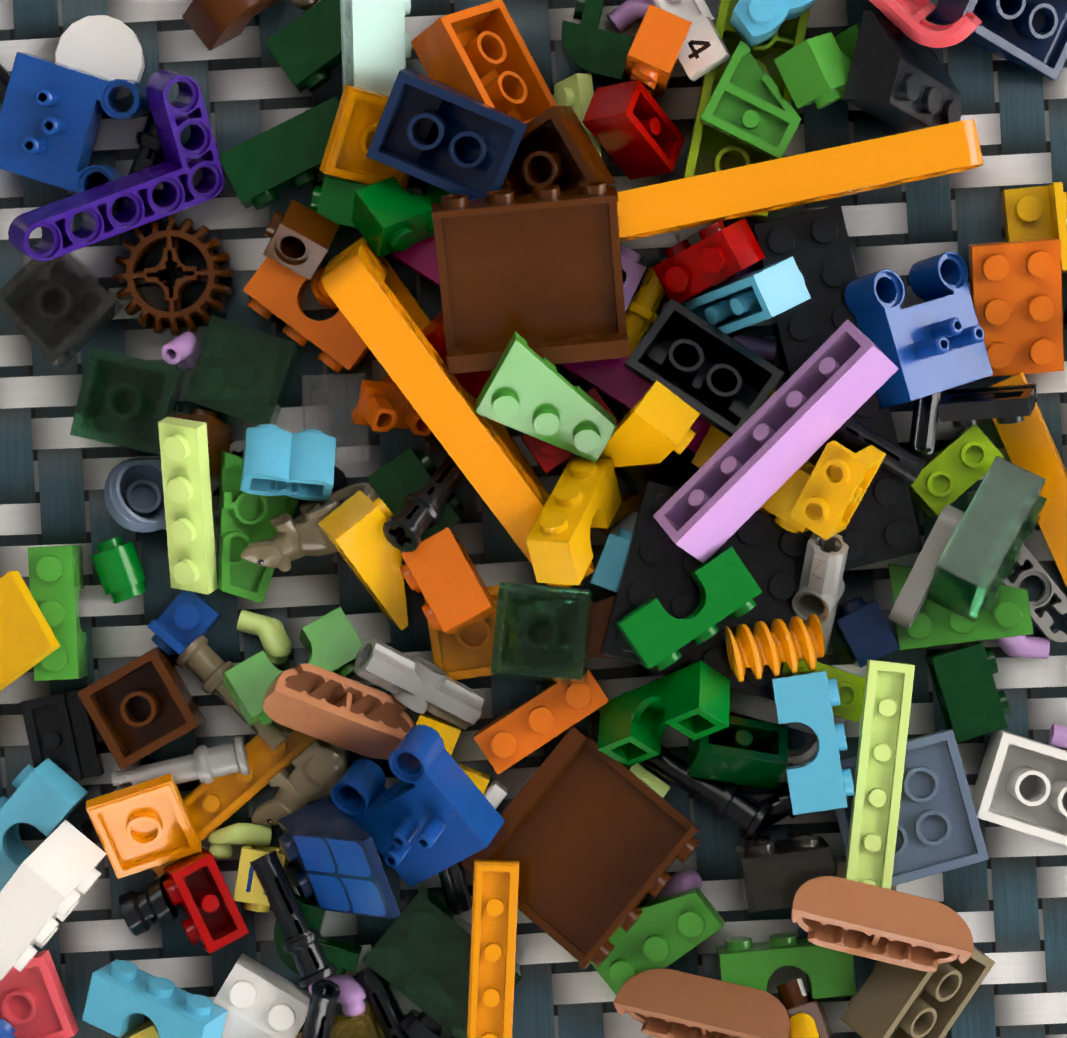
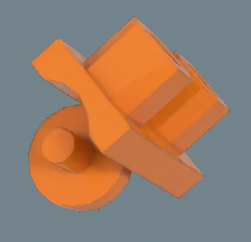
[350,376,431,436]

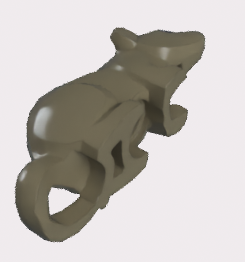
[241,482,376,572]
[251,739,348,825]

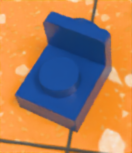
[147,590,222,656]

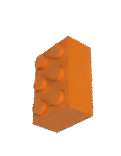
[411,0,558,124]

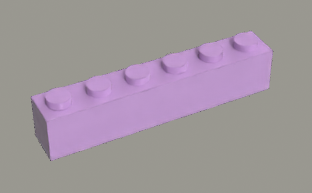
[653,319,899,564]

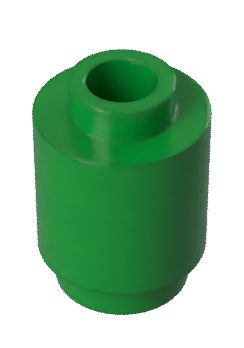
[91,535,147,604]

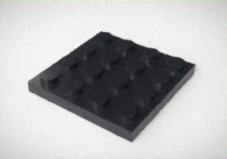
[600,481,814,700]

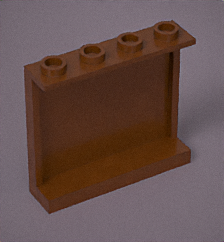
[432,180,630,374]
[460,726,701,970]

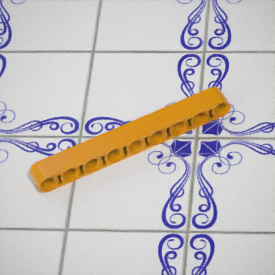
[617,119,984,242]

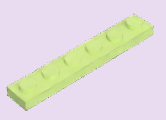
[844,659,915,890]

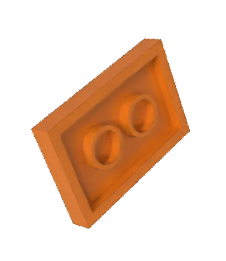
[968,237,1064,377]

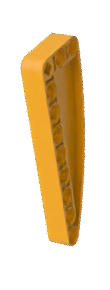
[321,237,595,596]

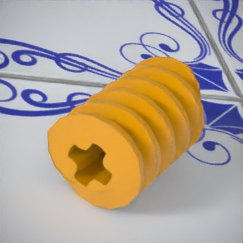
[725,613,825,682]

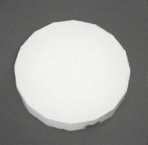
[55,15,145,101]

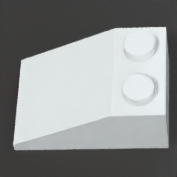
[213,953,311,1038]

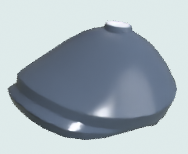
[104,457,166,533]

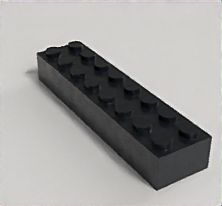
[751,204,923,570]

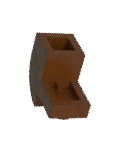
[182,0,283,51]

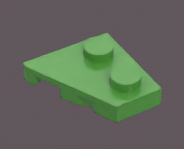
[700,41,802,159]

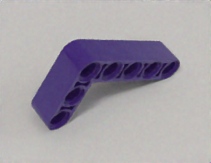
[8,69,225,262]

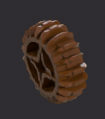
[113,216,234,336]

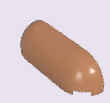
[263,664,416,760]
[791,876,974,972]
[613,968,790,1038]

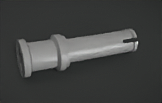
[111,736,250,791]

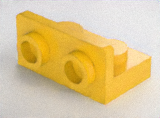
[1001,181,1067,273]
[790,440,886,540]

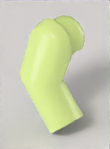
[236,609,291,666]
[207,823,272,859]

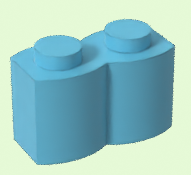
[729,0,817,47]
[240,424,336,501]

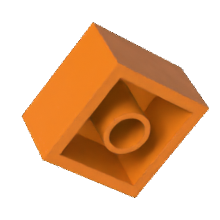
[400,527,499,636]

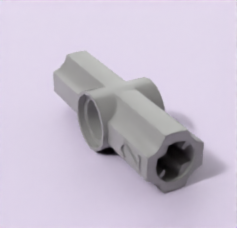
[792,533,849,655]
[353,637,485,730]

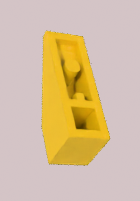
[599,381,700,468]
[318,490,408,631]

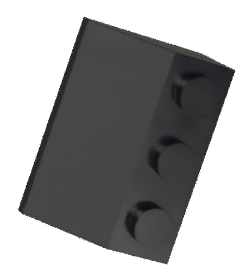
[843,10,962,133]
[623,299,785,437]

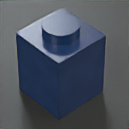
[834,596,900,668]

